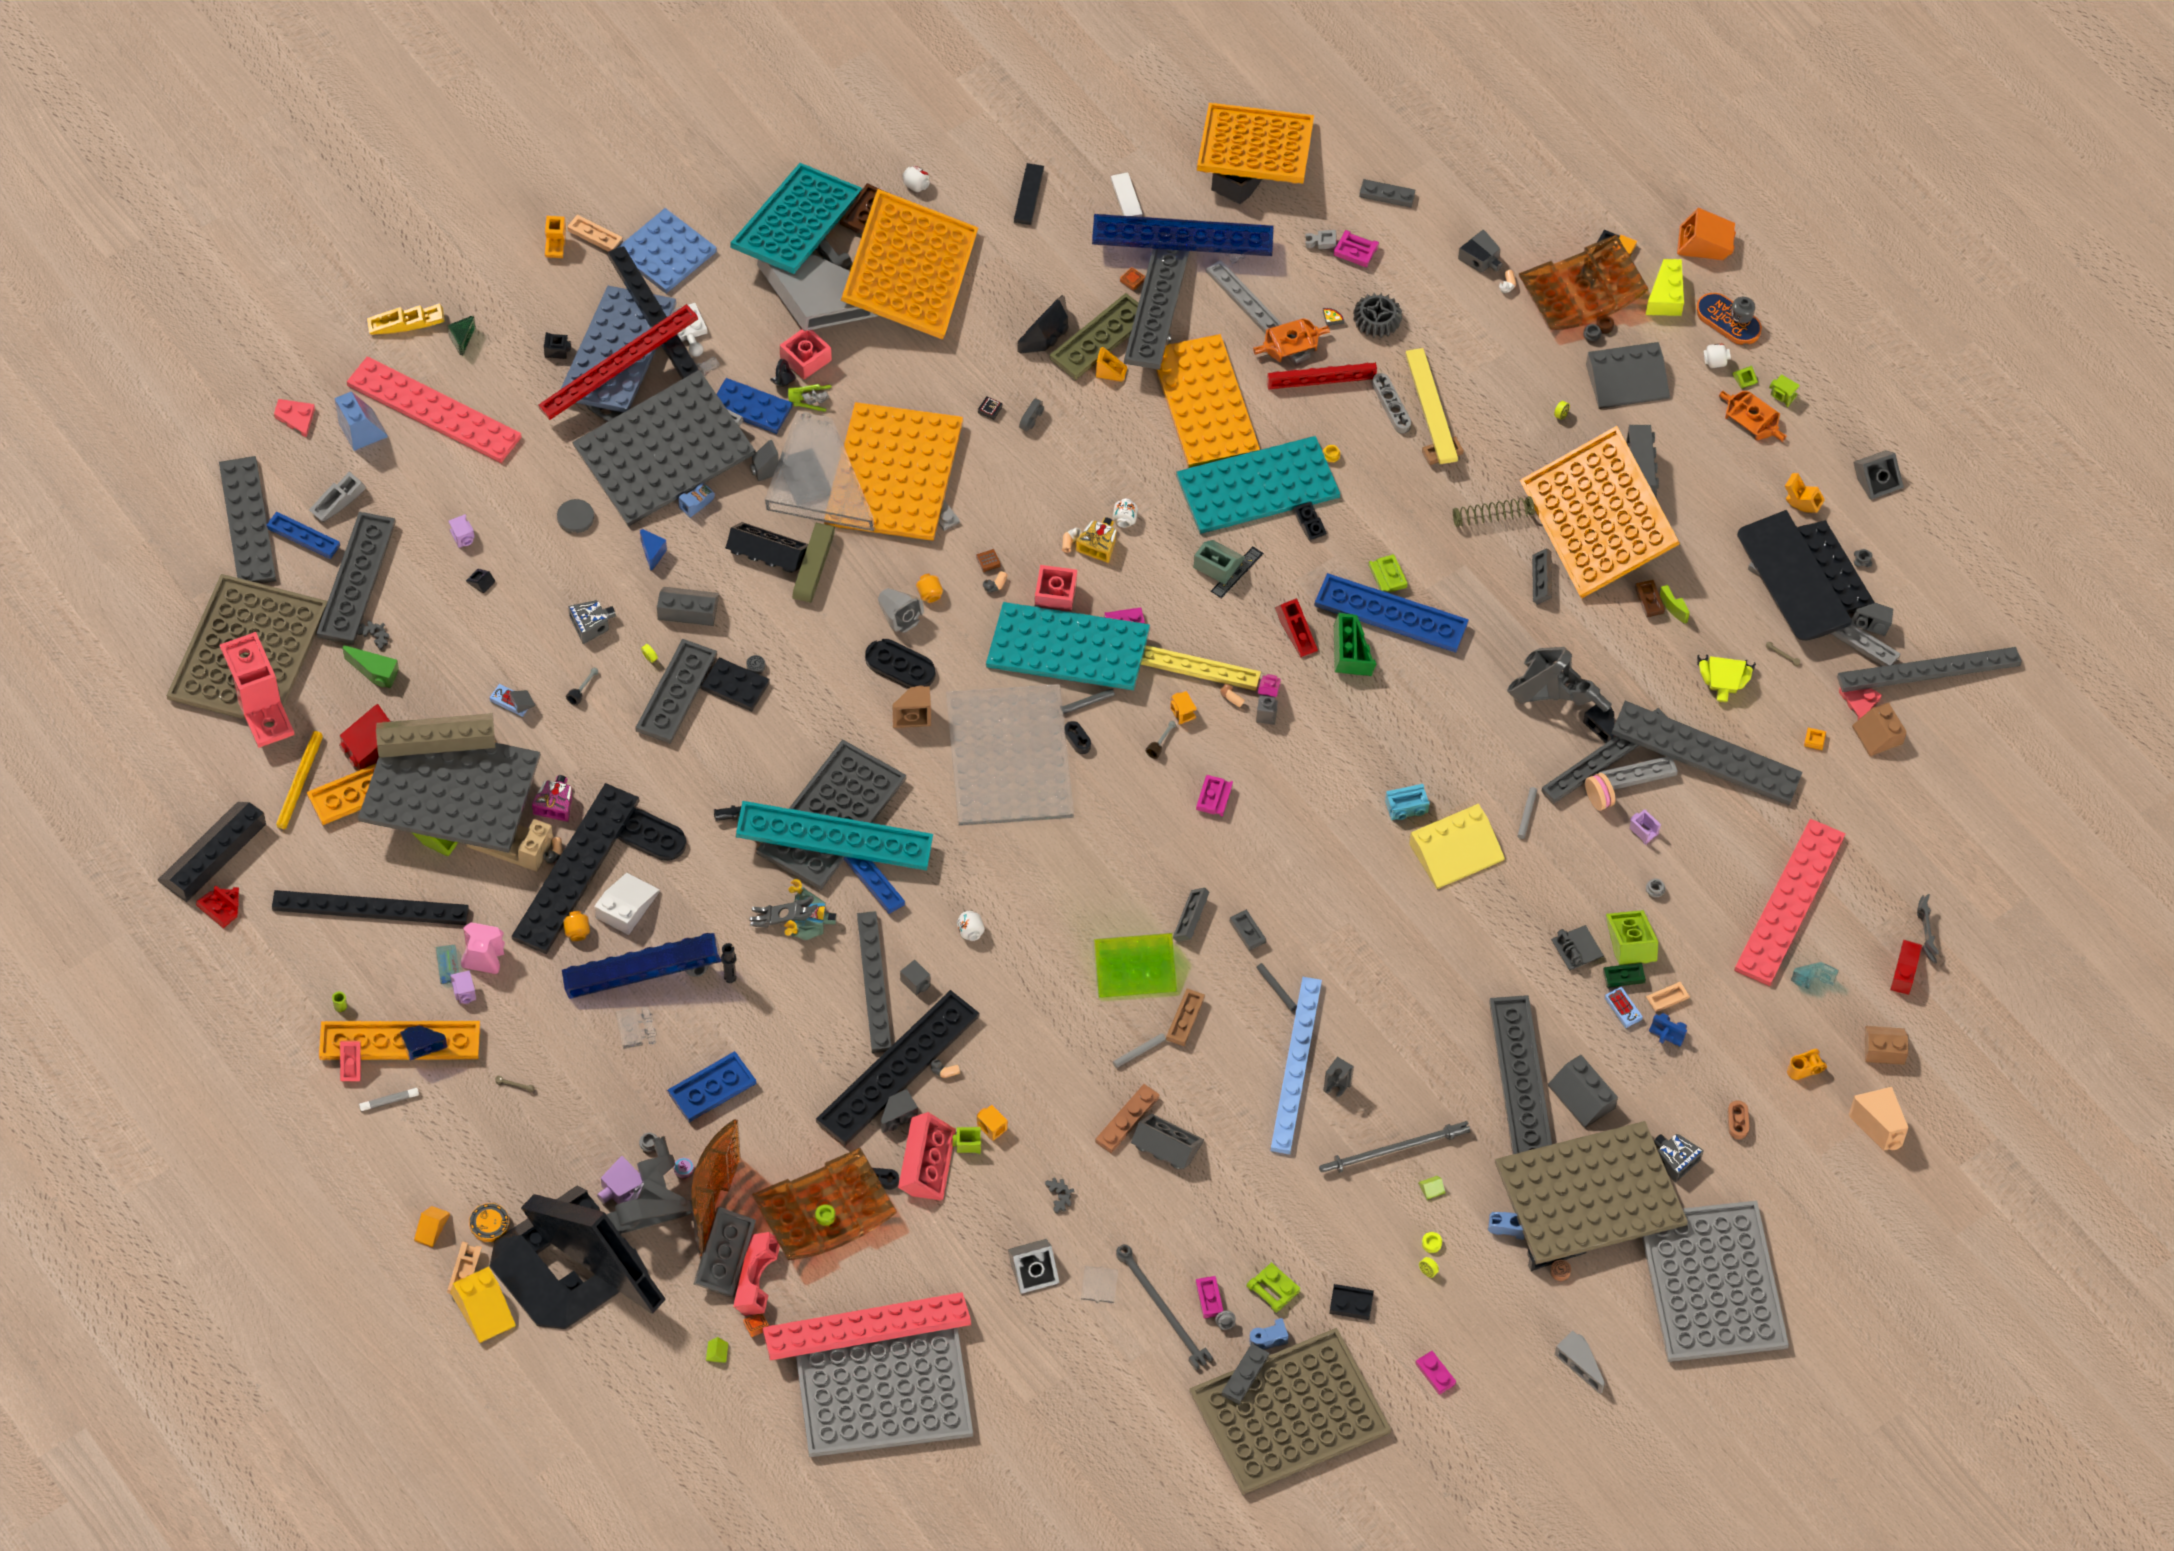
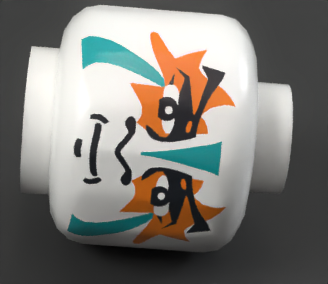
[1113,499,1138,528]
[957,911,985,941]

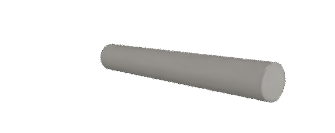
[1517,787,1537,839]
[1113,1033,1166,1068]

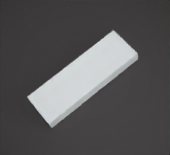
[1111,172,1142,221]

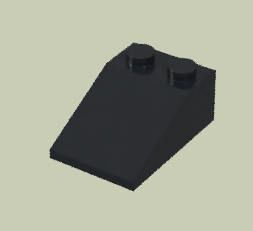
[1211,173,1262,204]

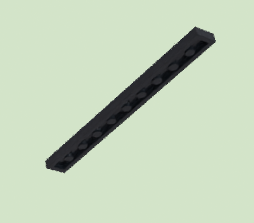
[607,246,699,379]
[272,890,469,925]

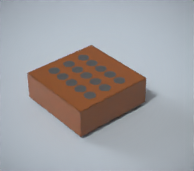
[976,549,1001,572]

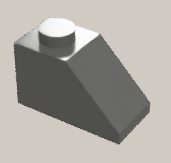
[750,440,779,481]

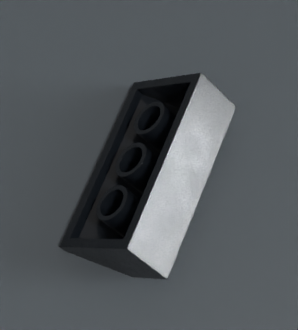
[725,522,808,573]

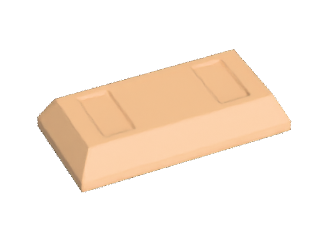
[1646,982,1690,1012]

